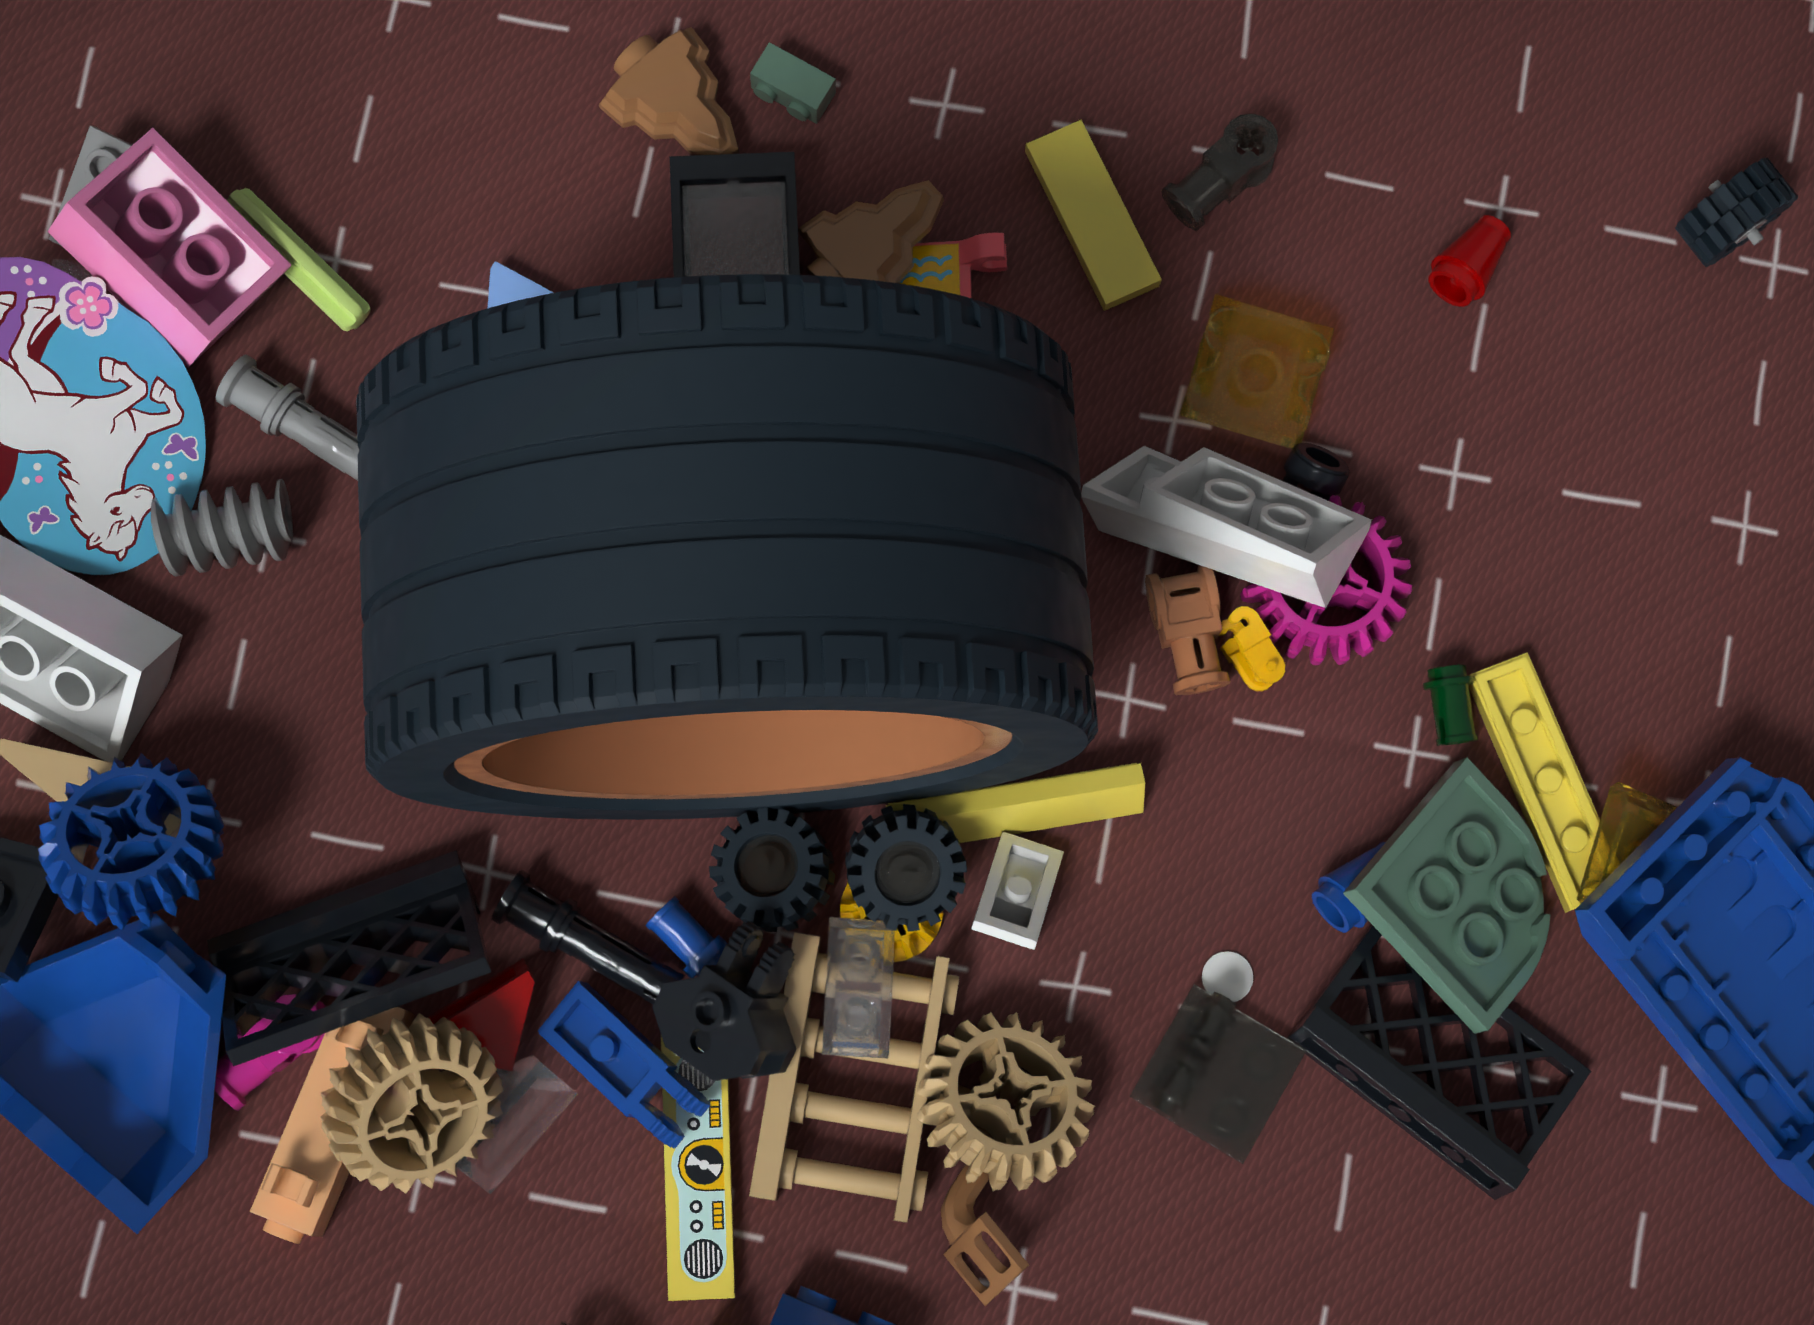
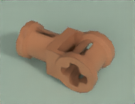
[1145,565,1230,695]

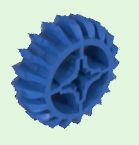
[38,753,224,930]

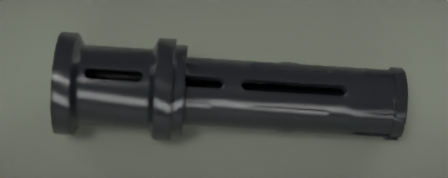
[491,870,685,1004]

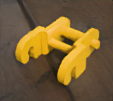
[1219,606,1285,692]

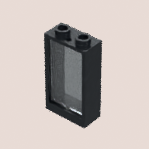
[669,152,800,277]

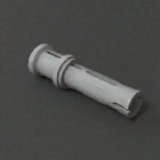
[215,354,359,481]

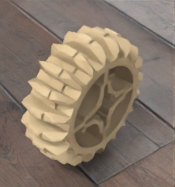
[917,1012,1095,1191]
[320,1013,504,1194]

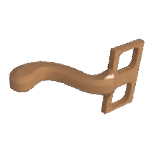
[941,1085,1029,1306]

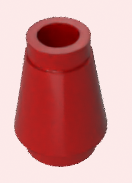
[1428,215,1511,307]

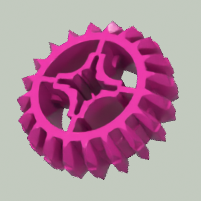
[1240,495,1412,665]

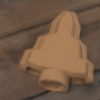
[599,27,739,156]
[798,180,944,283]

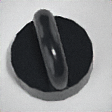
[1282,442,1350,501]

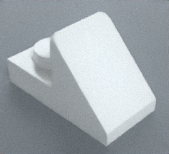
[971,832,1064,950]

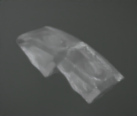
[822,917,895,1059]

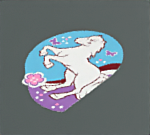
[0,257,206,575]

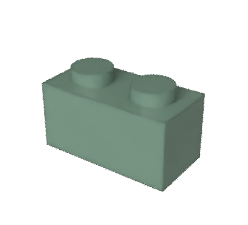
[750,42,836,124]

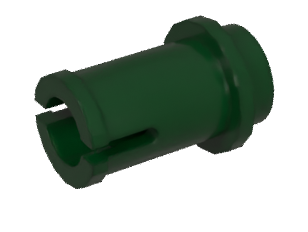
[1423,665,1478,746]

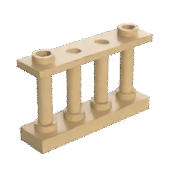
[749,933,959,1223]

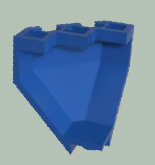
[0,913,226,1234]

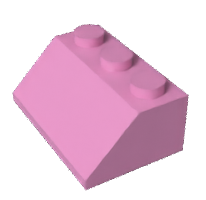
[47,128,292,368]

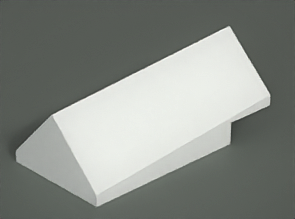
[1081,446,1372,608]

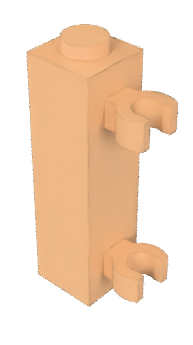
[250,1007,415,1244]

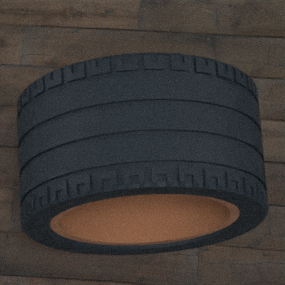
[356,274,1098,820]

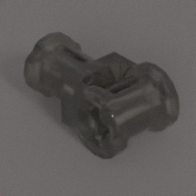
[1161,113,1278,232]

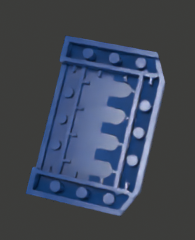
[1575,757,1814,1206]

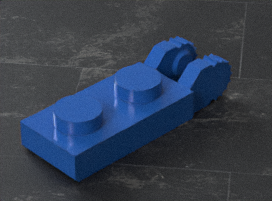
[538,981,711,1149]

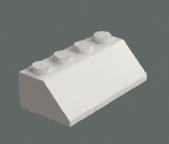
[0,535,183,763]

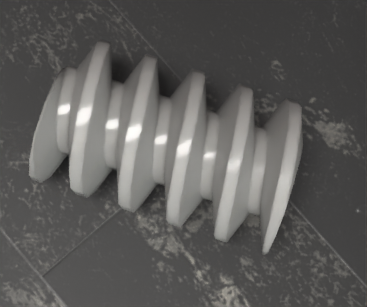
[151,479,293,577]

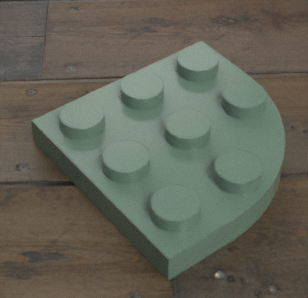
[1343,757,1550,1034]

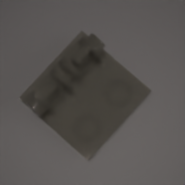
[1129,984,1307,1164]

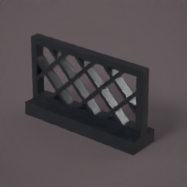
[207,850,491,1067]
[1287,924,1592,1200]

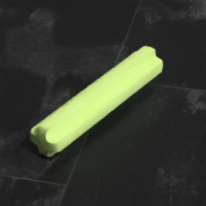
[227,188,371,331]

